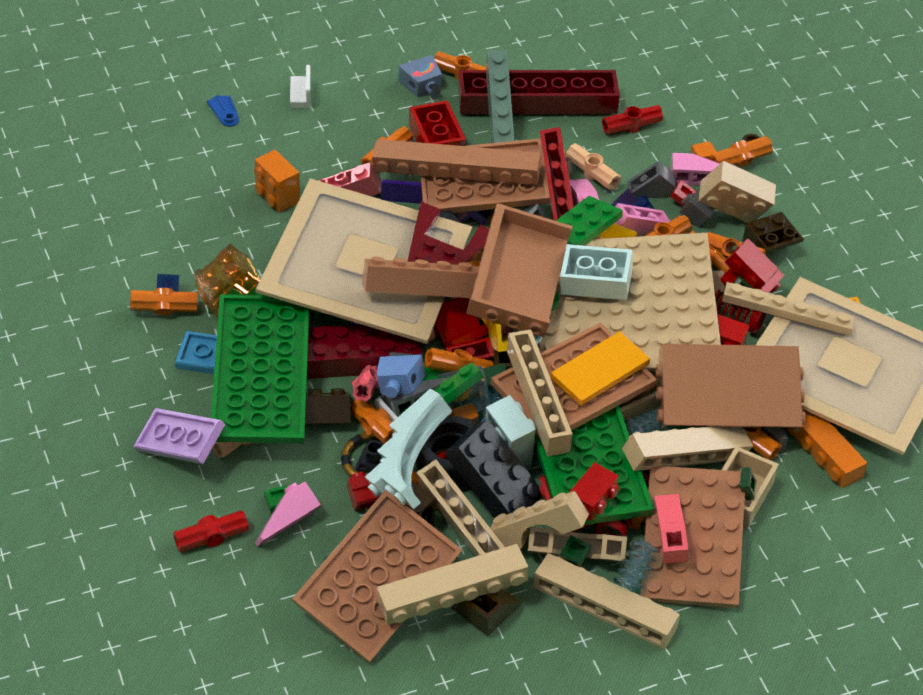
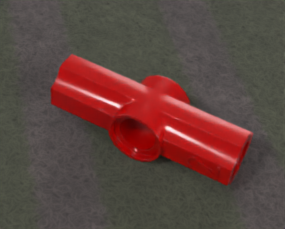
[602,105,663,134]
[173,510,249,552]

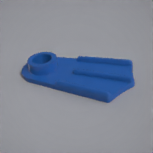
[207,95,239,127]

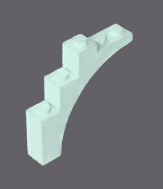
[365,389,452,509]

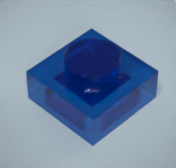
[157,274,179,292]

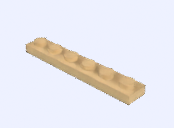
[722,282,854,336]

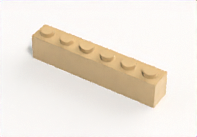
[507,329,573,456]
[622,426,753,471]
[416,460,511,591]
[377,544,528,625]
[533,553,680,650]

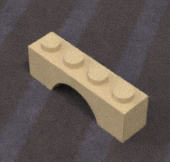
[490,491,589,549]
[528,526,627,563]

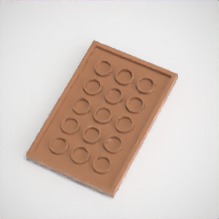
[421,138,550,213]
[491,322,657,437]
[640,466,745,608]
[292,490,462,664]

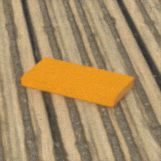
[550,331,650,406]

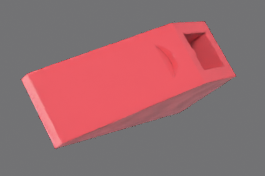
[319,162,381,196]
[655,494,688,564]

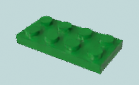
[556,196,623,255]

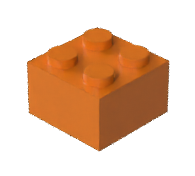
[254,150,300,213]

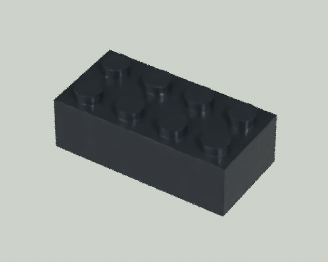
[444,419,542,518]

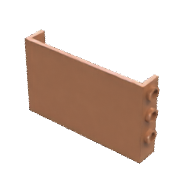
[466,203,573,337]
[656,344,806,432]

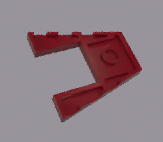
[407,201,489,265]

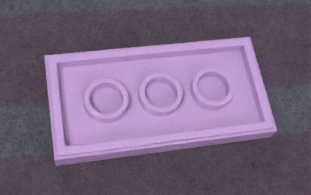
[133,408,225,464]

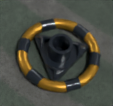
[340,432,383,477]

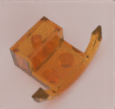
[195,244,260,318]

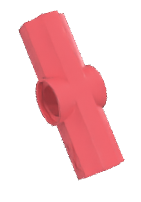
[352,365,379,402]

